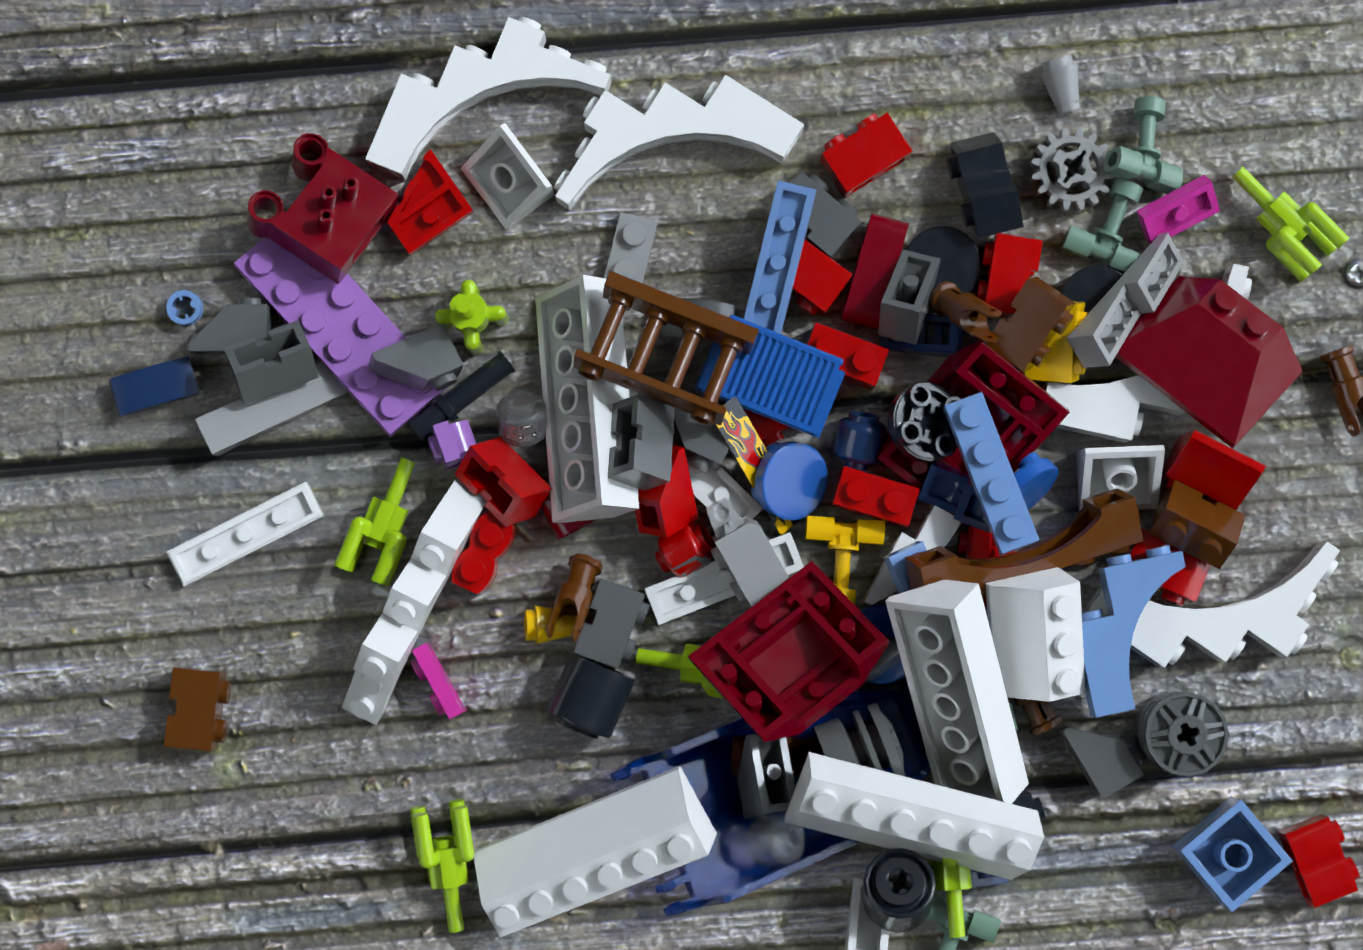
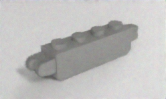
[706,498,789,607]

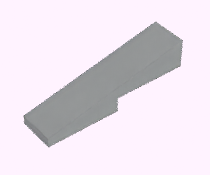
[1067,233,1184,368]
[195,362,349,456]

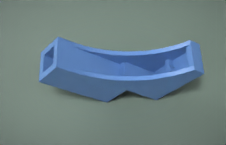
[1082,545,1186,718]

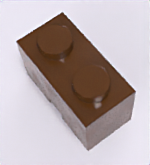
[986,277,1076,371]
[1149,480,1246,570]
[164,667,231,751]

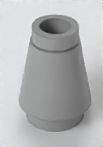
[1040,55,1080,114]

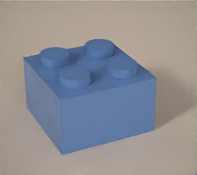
[1171,796,1293,912]

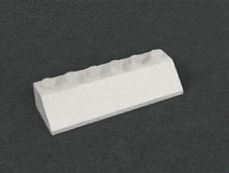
[535,275,639,523]
[885,580,1029,804]
[784,752,1044,880]
[474,766,717,938]

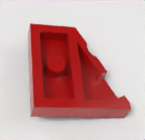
[387,149,474,256]

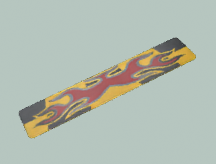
[716,397,800,534]

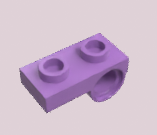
[428,420,476,470]

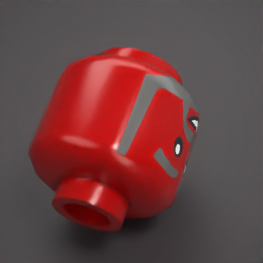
[655,522,715,578]

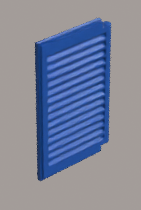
[694,315,845,438]

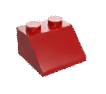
[1161,430,1266,510]

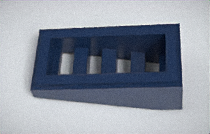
[880,313,964,357]

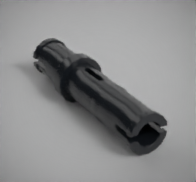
[408,351,515,441]

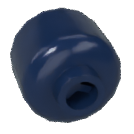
[833,411,887,471]

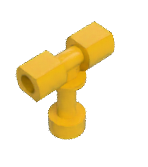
[804,516,885,605]

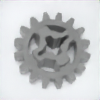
[1029,127,1115,213]

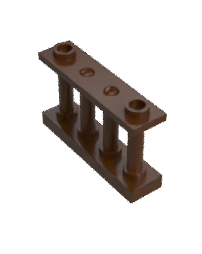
[573,271,759,426]

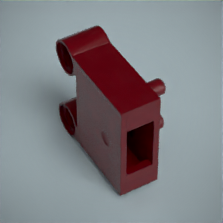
[247,133,398,285]

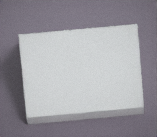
[460,123,554,229]
[1076,445,1165,510]

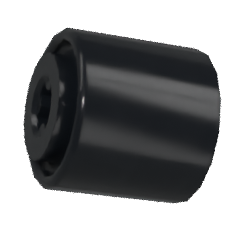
[546,652,635,739]
[862,848,936,933]

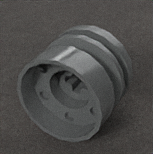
[1133,691,1229,777]
[813,703,906,777]

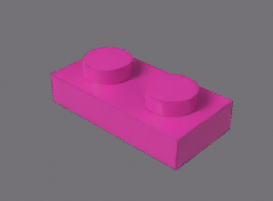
[1136,175,1220,244]
[410,643,467,720]

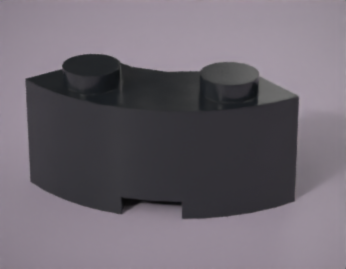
[946,132,1024,238]

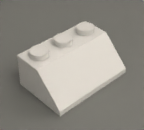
[985,567,1086,702]

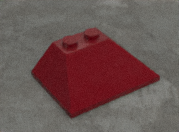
[1115,276,1302,449]
[877,340,1070,526]
[688,561,889,742]

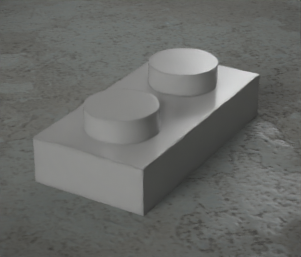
[604,212,658,283]

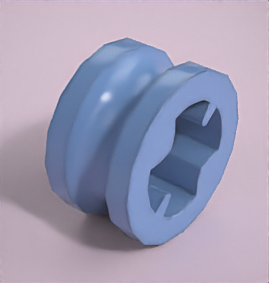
[166,290,204,326]

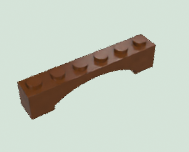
[905,488,1143,599]

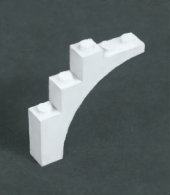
[366,17,612,180]
[554,75,804,210]
[1042,264,1252,443]
[342,477,487,725]
[1082,542,1340,668]

